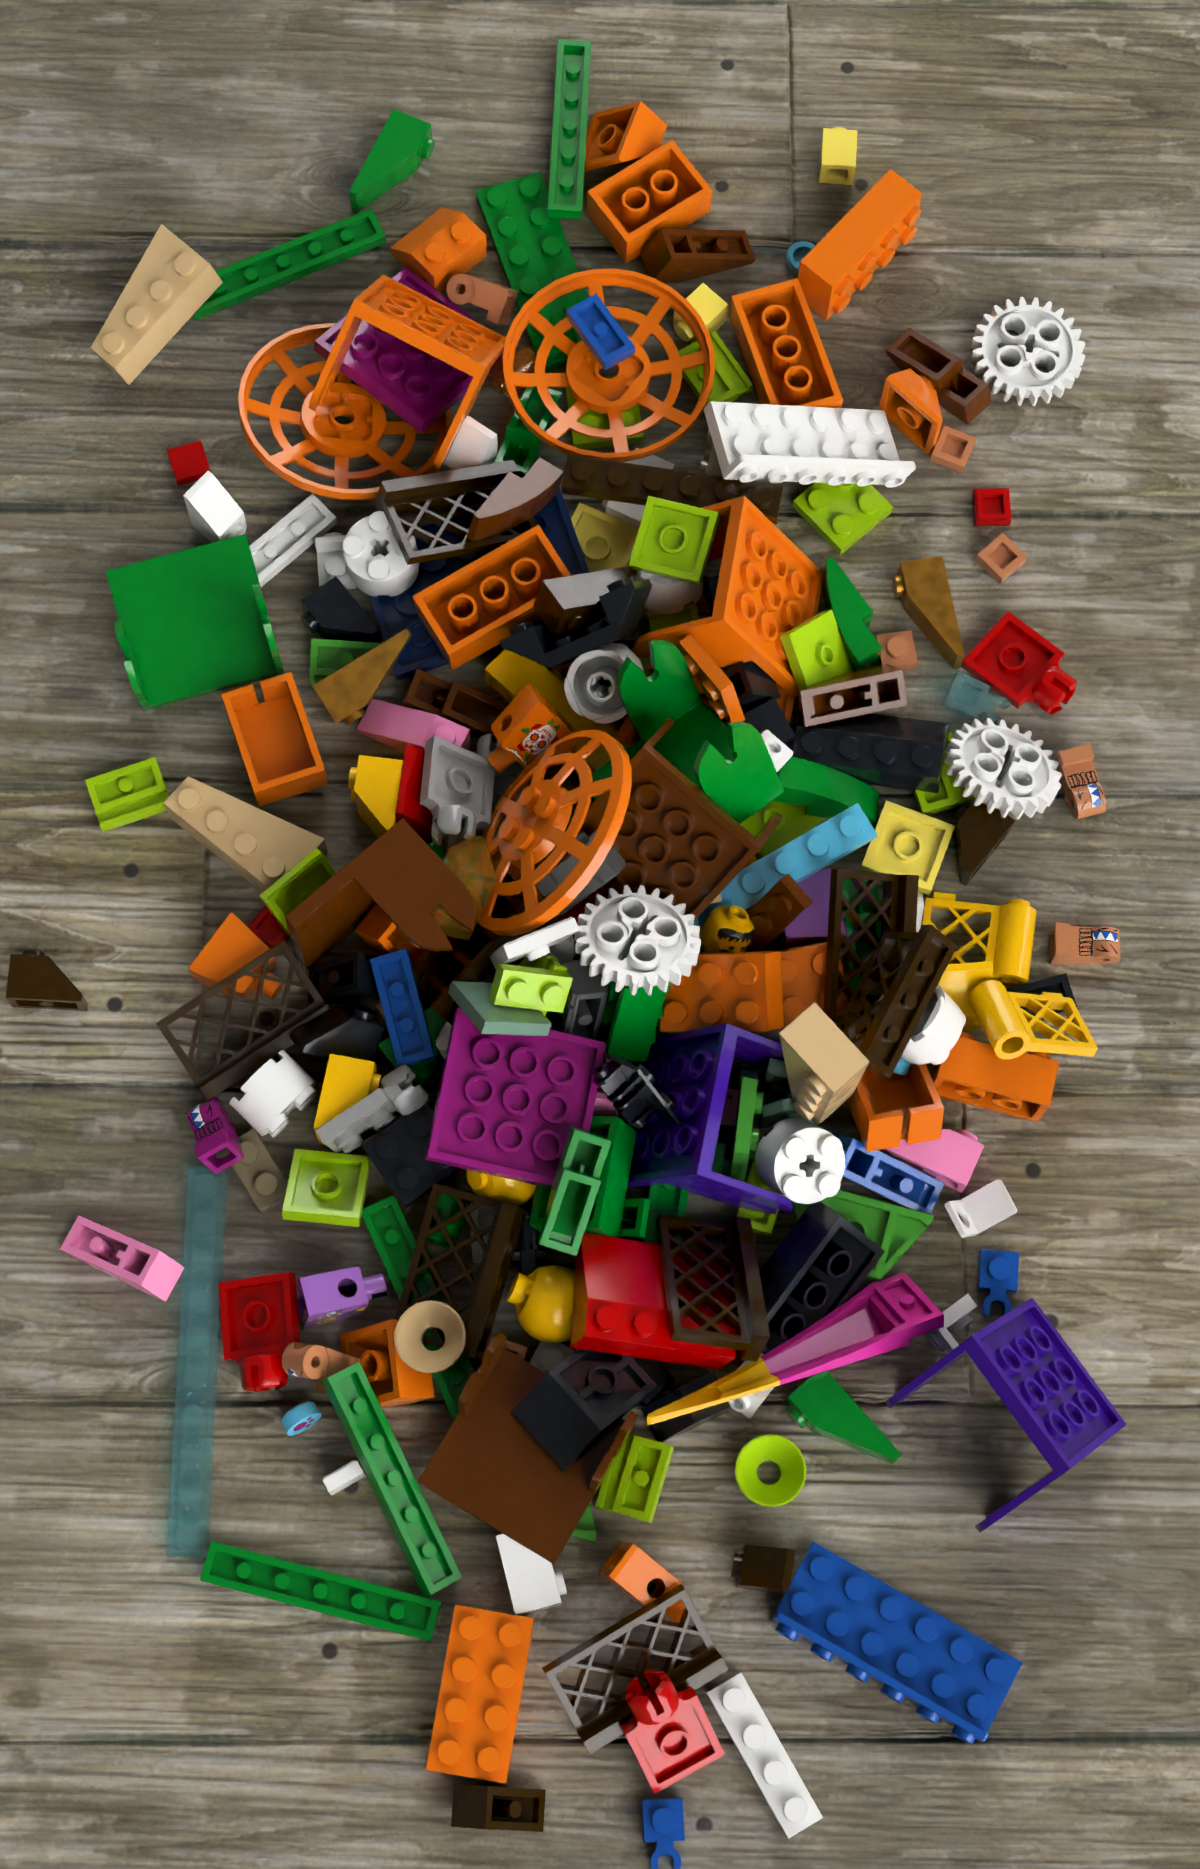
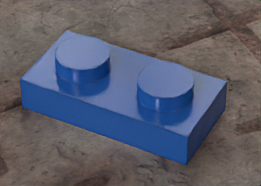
[566,294,635,371]

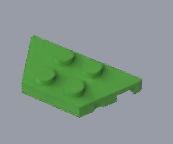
[729,1061,764,1182]
[792,1190,934,1281]

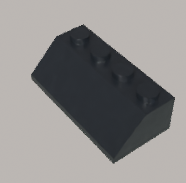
[792,713,949,794]
[759,1201,885,1354]

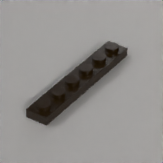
[561,455,783,524]

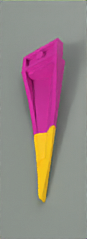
[646,1272,944,1425]

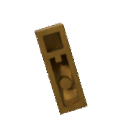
[892,556,965,669]
[313,628,413,725]

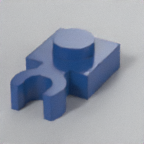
[977,1249,1019,1317]
[642,1798,685,1869]

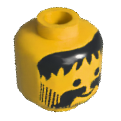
[699,905,755,952]

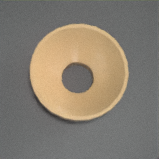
[394,1301,466,1373]

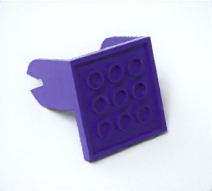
[625,1023,793,1215]
[885,1298,1127,1533]

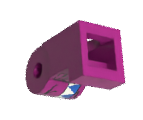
[187,1096,245,1175]

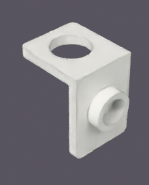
[944,1179,1017,1238]

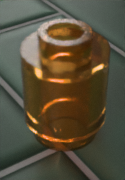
[489,346,536,395]

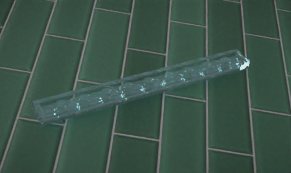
[167,1167,228,1558]

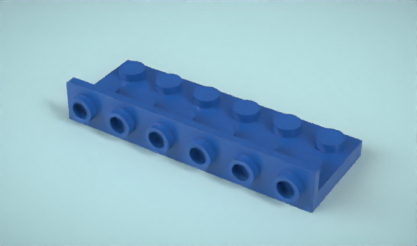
[770,1542,1023,1745]

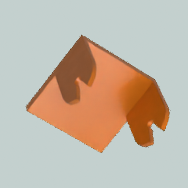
[309,274,506,473]
[633,495,824,697]

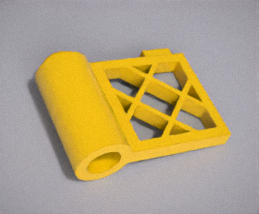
[922,892,1037,986]
[969,980,1098,1059]

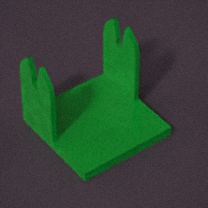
[105,534,285,711]
[591,640,784,824]

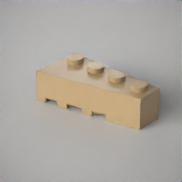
[91,224,223,385]
[163,776,328,893]
[779,1002,870,1125]

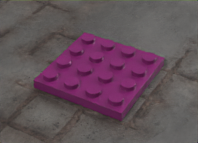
[313,267,503,433]
[424,1007,606,1189]

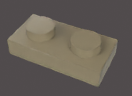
[222,1128,288,1214]

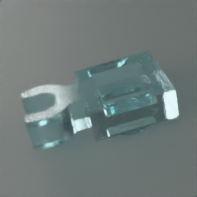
[941,671,1011,726]

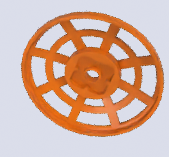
[503,269,715,462]
[237,323,451,500]
[468,729,632,936]

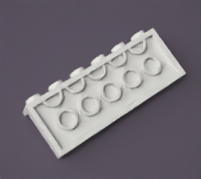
[703,401,916,488]

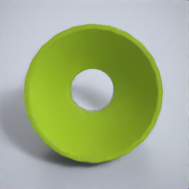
[735,1434,807,1507]

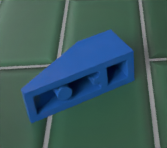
[832,1132,944,1215]

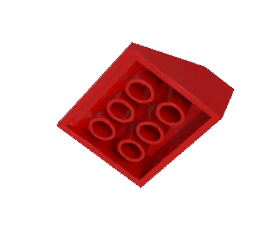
[570,1233,736,1369]

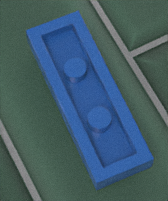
[370,948,437,1067]

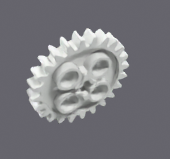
[971,297,1085,406]
[944,718,1062,819]
[574,885,701,996]

